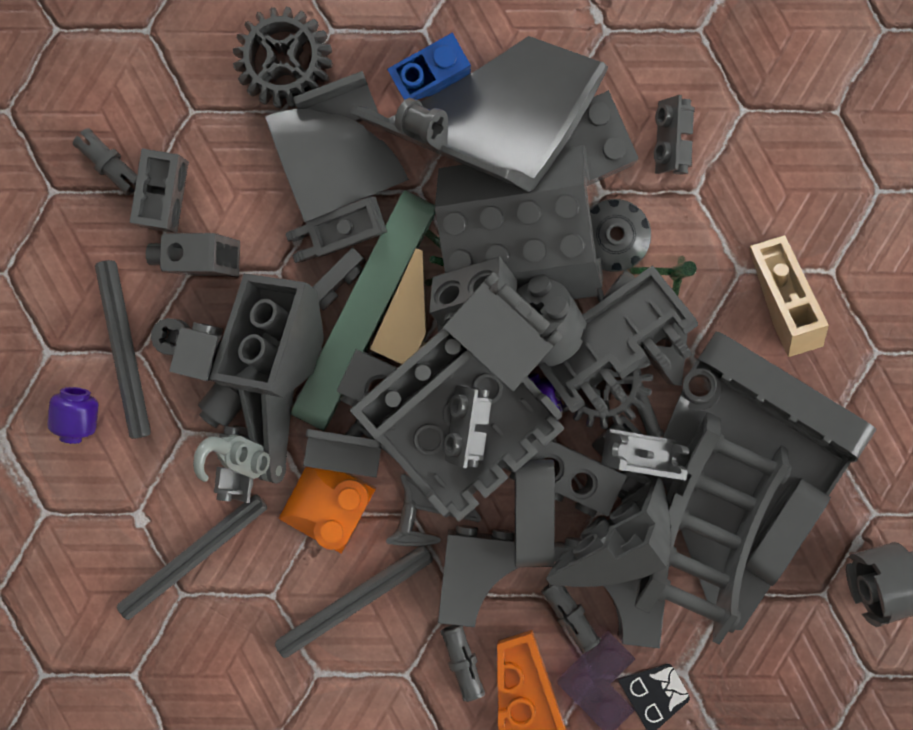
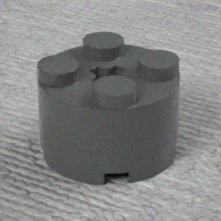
[516,275,586,367]
[846,542,913,627]

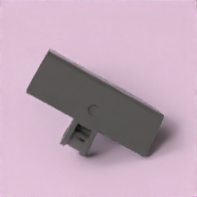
[350,36,608,192]

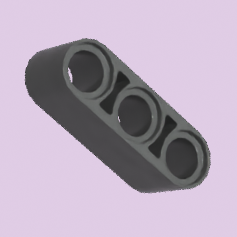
[514,460,555,567]

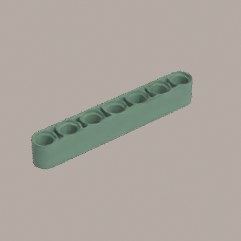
[291,190,436,431]

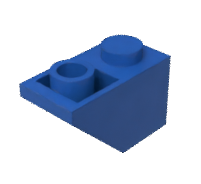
[387,32,471,100]

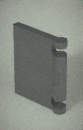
[442,271,563,391]

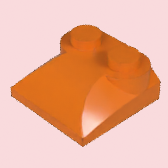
[278,467,376,554]

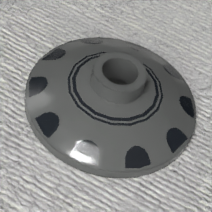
[590,199,651,272]

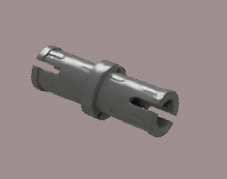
[73,128,137,196]
[541,584,601,653]
[440,625,485,702]

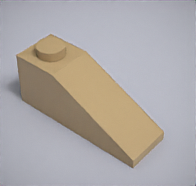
[750,235,829,357]
[370,248,427,364]

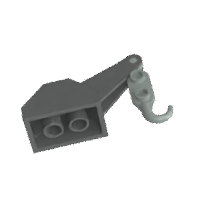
[193,273,324,484]

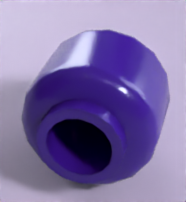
[47,387,99,444]

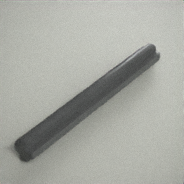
[95,260,151,439]
[117,494,267,620]
[275,546,433,658]

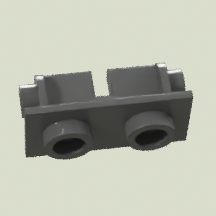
[654,95,695,175]
[444,385,492,468]
[213,425,254,503]

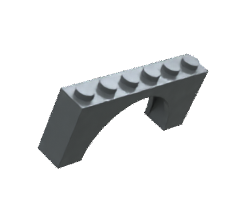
[438,525,669,648]

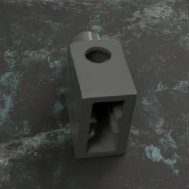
[146,233,240,277]

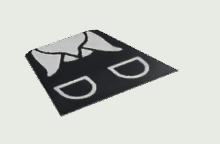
[618,664,690,730]

